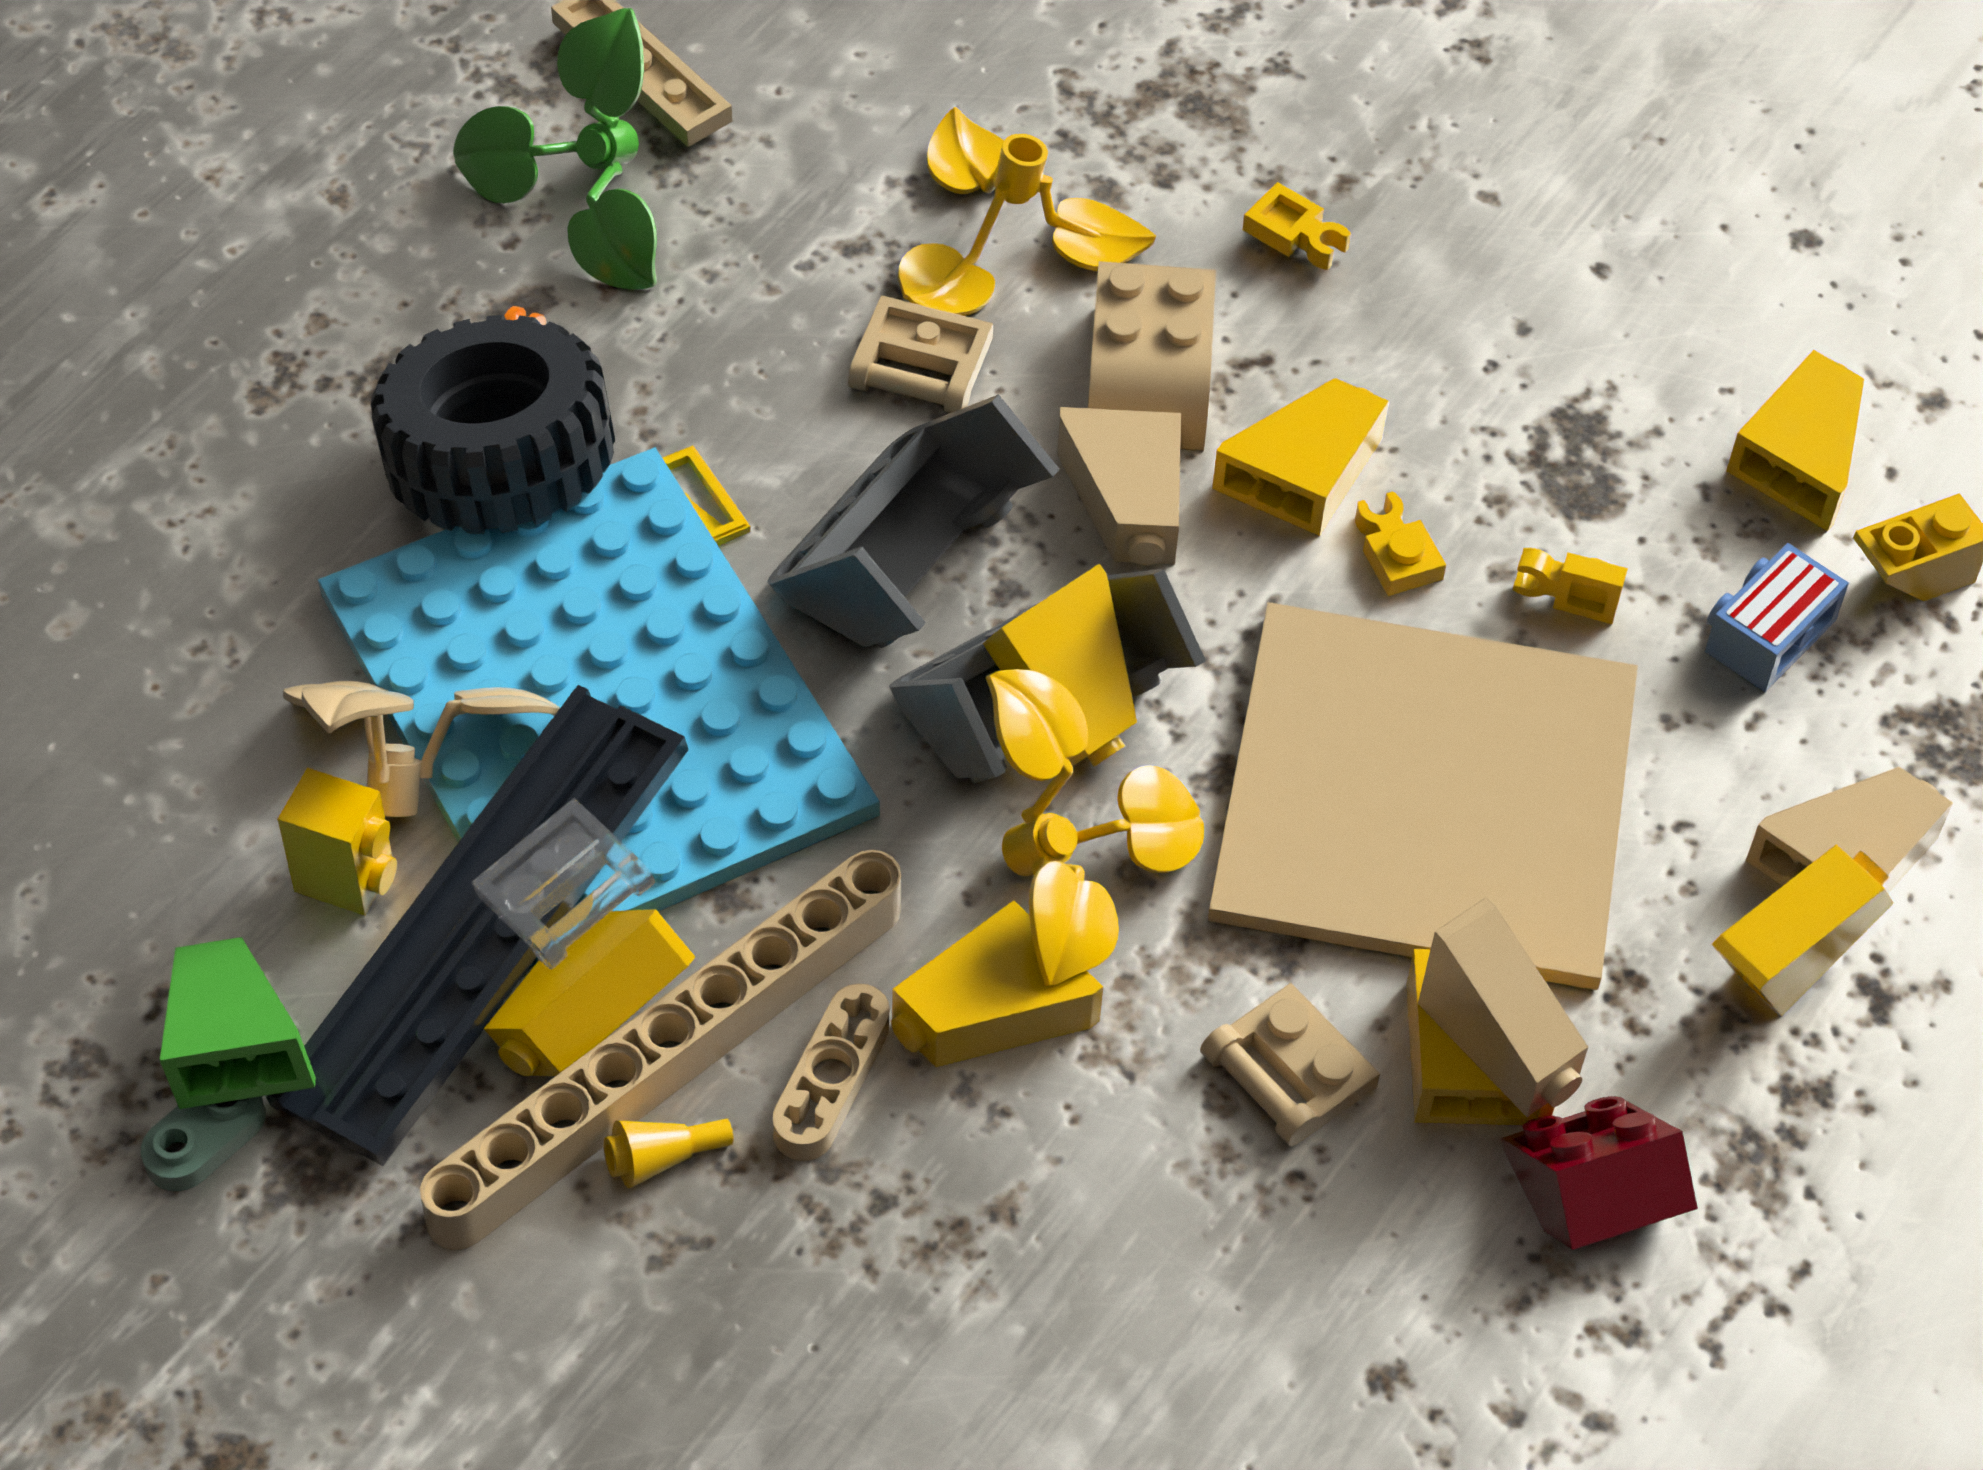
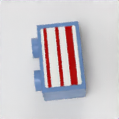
[1705,543,1849,692]

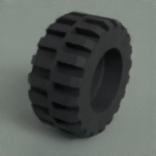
[370,315,615,534]

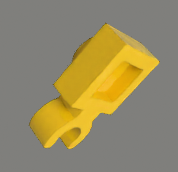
[1242,182,1351,270]
[1355,491,1446,596]
[1512,548,1628,624]

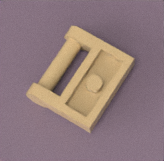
[848,295,993,413]
[1200,983,1380,1146]

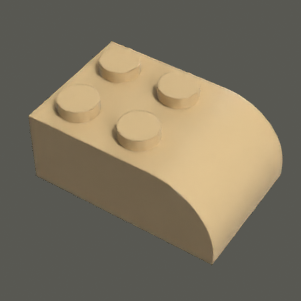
[1088,261,1216,451]

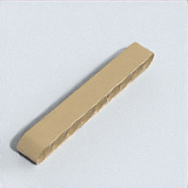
[420,850,901,1250]

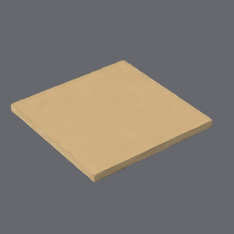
[1208,602,1638,990]

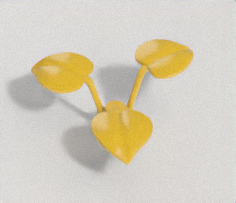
[898,107,1156,316]
[986,669,1204,986]

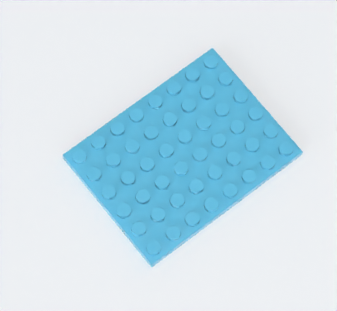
[318,447,880,968]

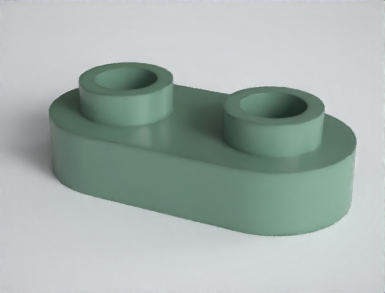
[141,1096,266,1191]

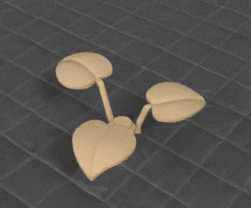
[283,681,560,817]

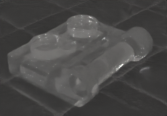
[471,798,655,969]

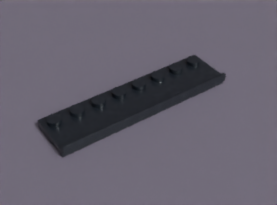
[266,685,689,1166]

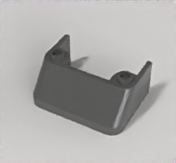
[768,394,1060,648]
[889,569,1206,783]

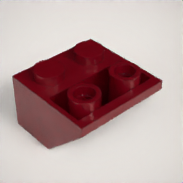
[1501,1096,1698,1250]

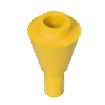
[603,1118,734,1188]

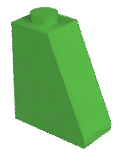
[160,937,316,1109]

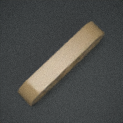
[773,984,890,1161]

